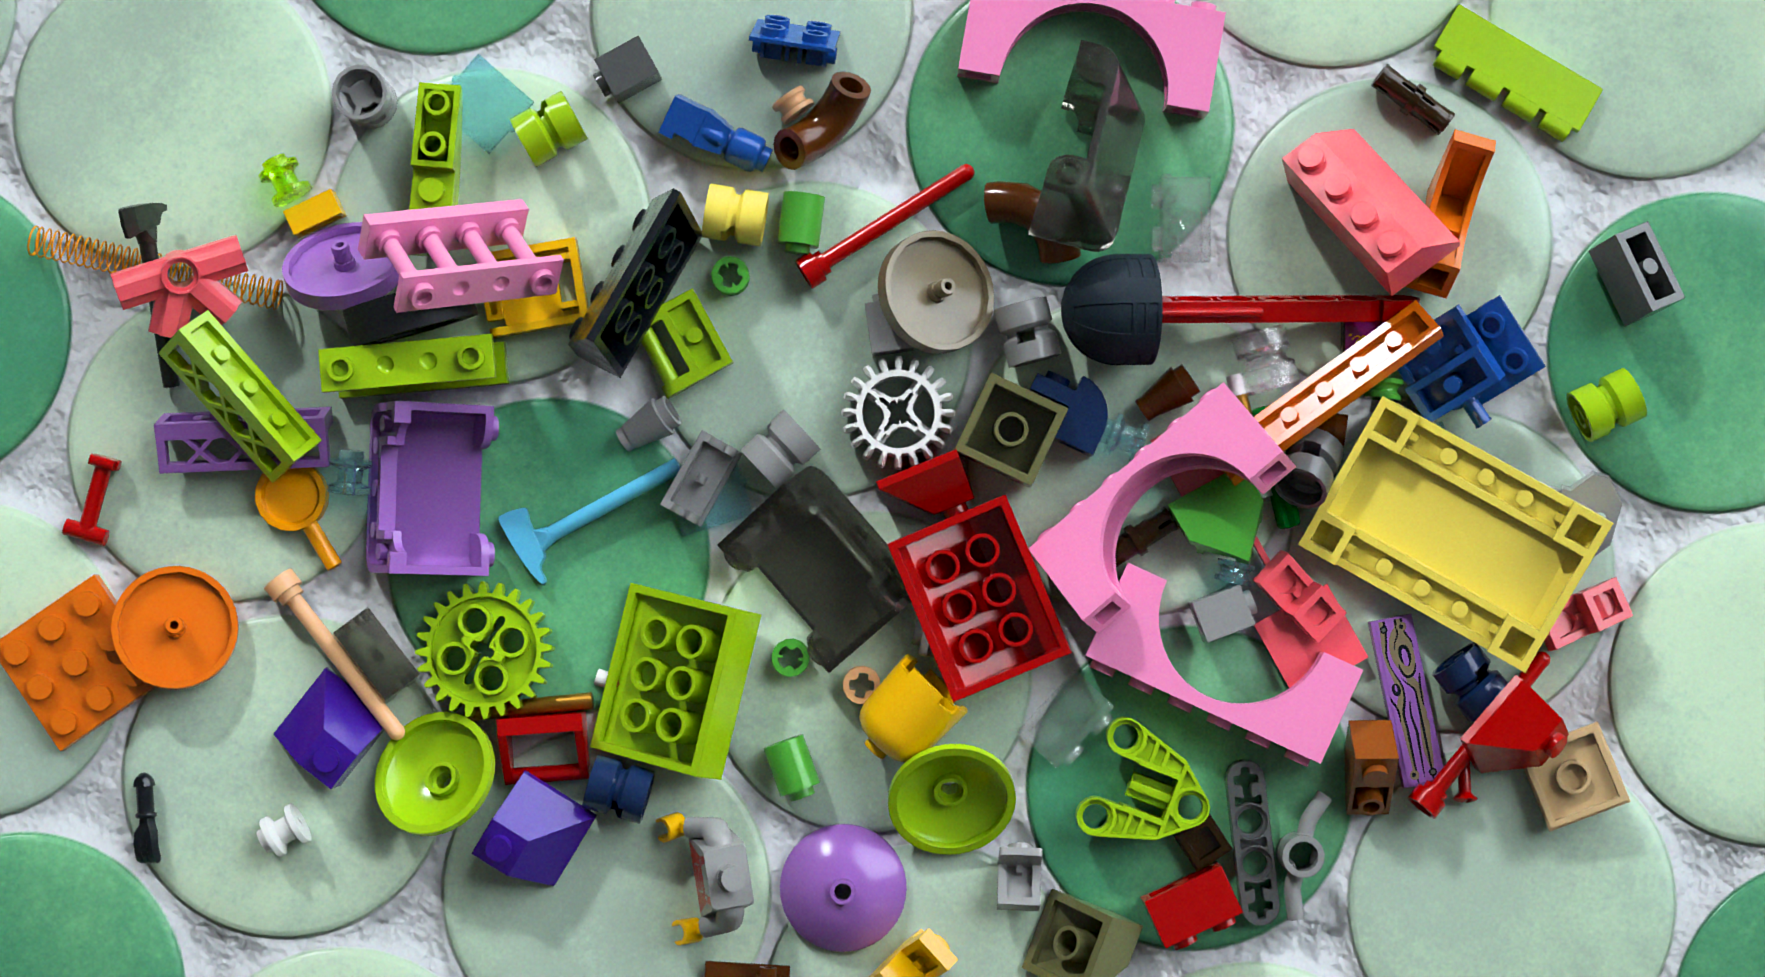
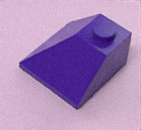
[273,667,384,789]
[471,770,597,886]

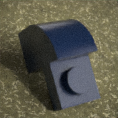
[1029,370,1108,457]

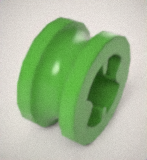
[711,256,750,296]
[1364,377,1404,402]
[772,638,810,677]

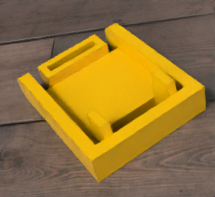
[484,237,589,339]

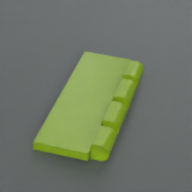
[1432,4,1603,142]

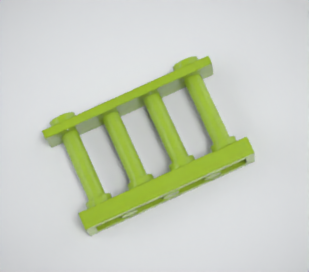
[318,334,509,399]

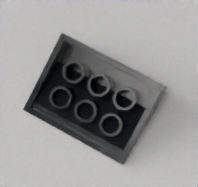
[568,188,702,378]

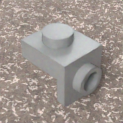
[997,842,1043,911]

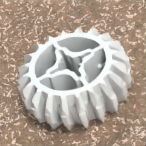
[841,356,956,470]

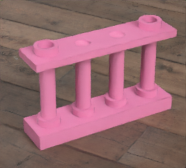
[358,199,564,313]

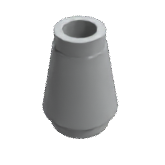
[616,396,682,452]

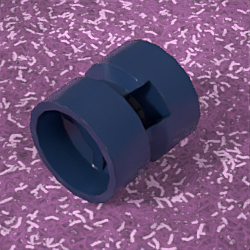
[1432,642,1508,722]
[582,755,656,824]

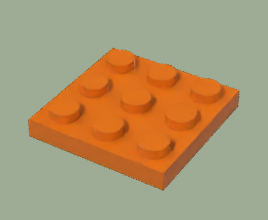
[0,574,156,751]

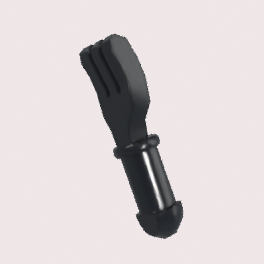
[133,772,161,863]

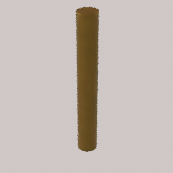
[467,692,594,721]

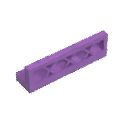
[154,407,333,474]

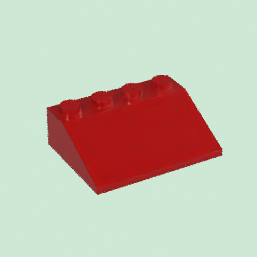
[887,494,1072,702]

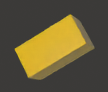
[283,189,347,238]

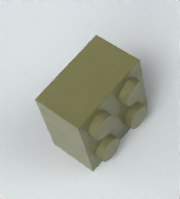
[954,372,1068,488]

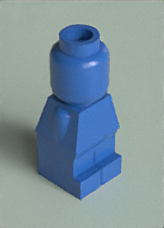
[658,94,773,172]

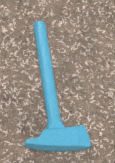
[498,458,681,585]

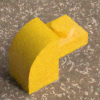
[869,928,958,977]

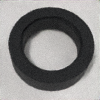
[342,293,478,346]

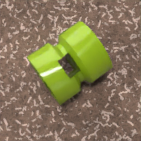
[510,91,588,167]
[1566,368,1647,442]

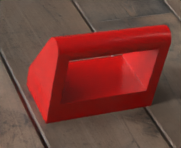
[496,711,590,785]

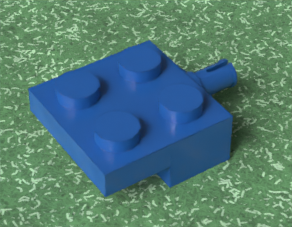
[1398,304,1505,429]

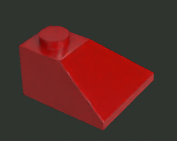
[876,449,974,519]
[1460,675,1569,773]

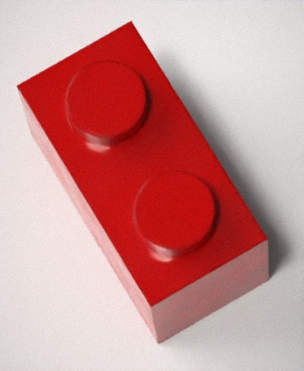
[1140,861,1243,950]

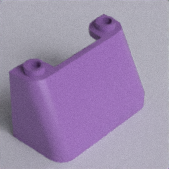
[366,401,499,576]

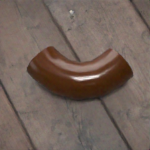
[773,71,871,170]
[984,181,1081,263]

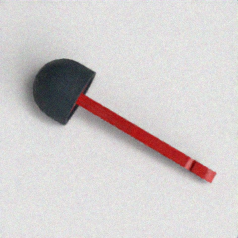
[1061,254,1420,365]

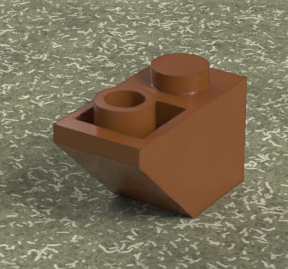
[1344,720,1399,816]

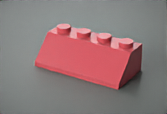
[1282,129,1460,296]

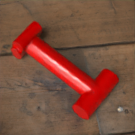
[62,454,122,546]

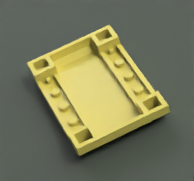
[1298,396,1614,673]

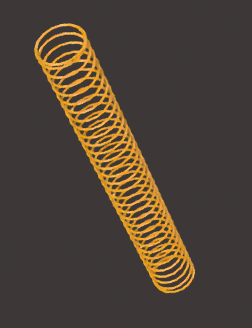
[27,225,283,310]

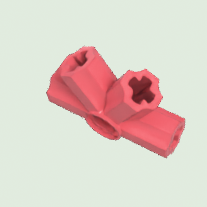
[111,235,249,338]

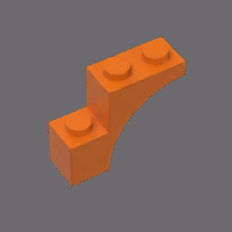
[1406,129,1496,299]

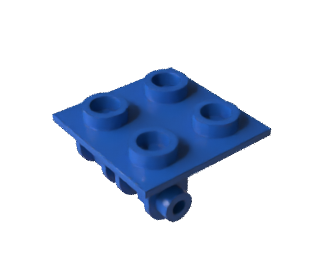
[749,15,840,67]
[1467,295,1546,405]

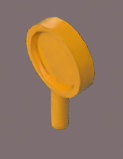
[255,467,342,571]

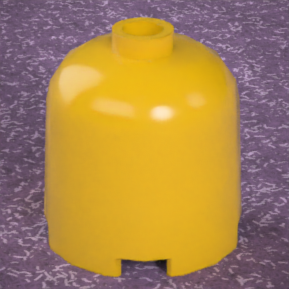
[859,654,968,763]

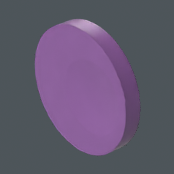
[282,222,399,310]

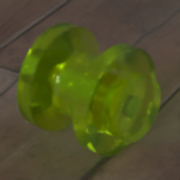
[258,153,312,207]

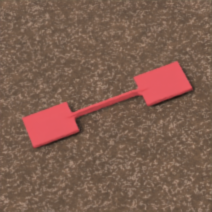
[1150,434,1369,688]

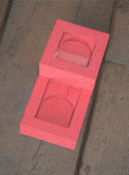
[1253,550,1347,643]
[1544,577,1633,651]

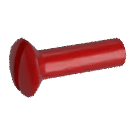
[1452,762,1478,803]

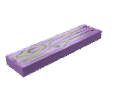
[1368,614,1443,788]

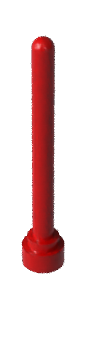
[795,164,975,289]
[1408,651,1550,819]

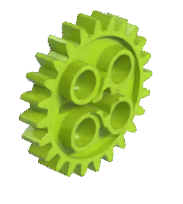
[415,581,555,719]

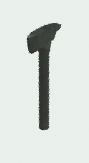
[118,203,180,388]

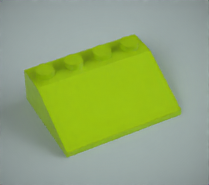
[590,583,762,780]

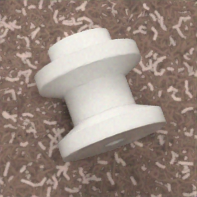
[257,803,312,857]

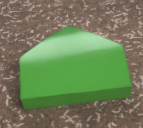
[1168,474,1264,565]

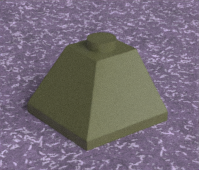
[1022,889,1143,977]

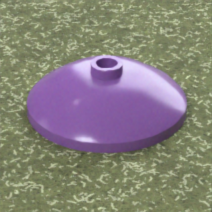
[780,824,907,952]

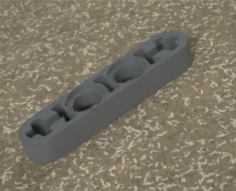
[1224,759,1280,926]

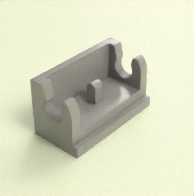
[660,430,743,527]

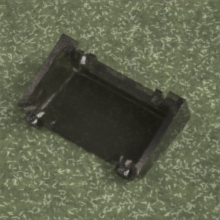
[1028,39,1145,252]
[717,466,911,673]

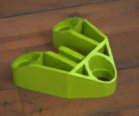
[1075,716,1210,840]

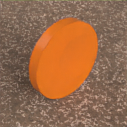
[111,566,239,690]

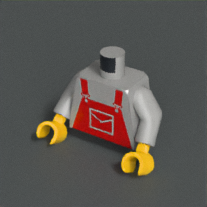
[655,812,754,945]

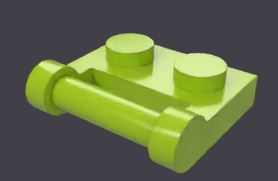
[641,288,734,399]

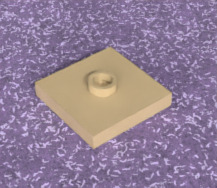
[1523,722,1631,832]

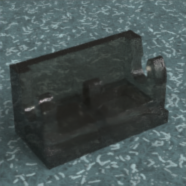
[333,607,420,704]

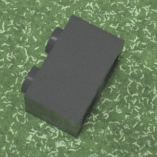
[1589,221,1685,326]

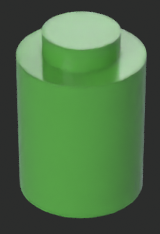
[777,191,825,255]
[763,734,820,802]

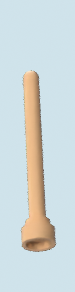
[264,568,405,740]

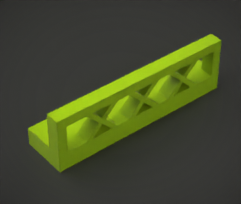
[159,310,322,483]

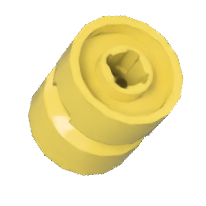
[702,183,769,247]

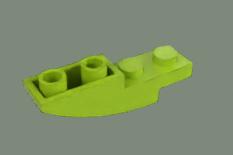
[409,82,463,257]

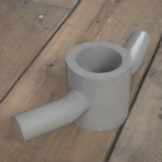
[1276,790,1332,921]

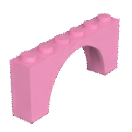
[957,0,1226,119]
[1028,382,1296,634]
[1085,563,1363,767]

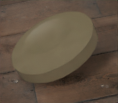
[878,230,994,354]

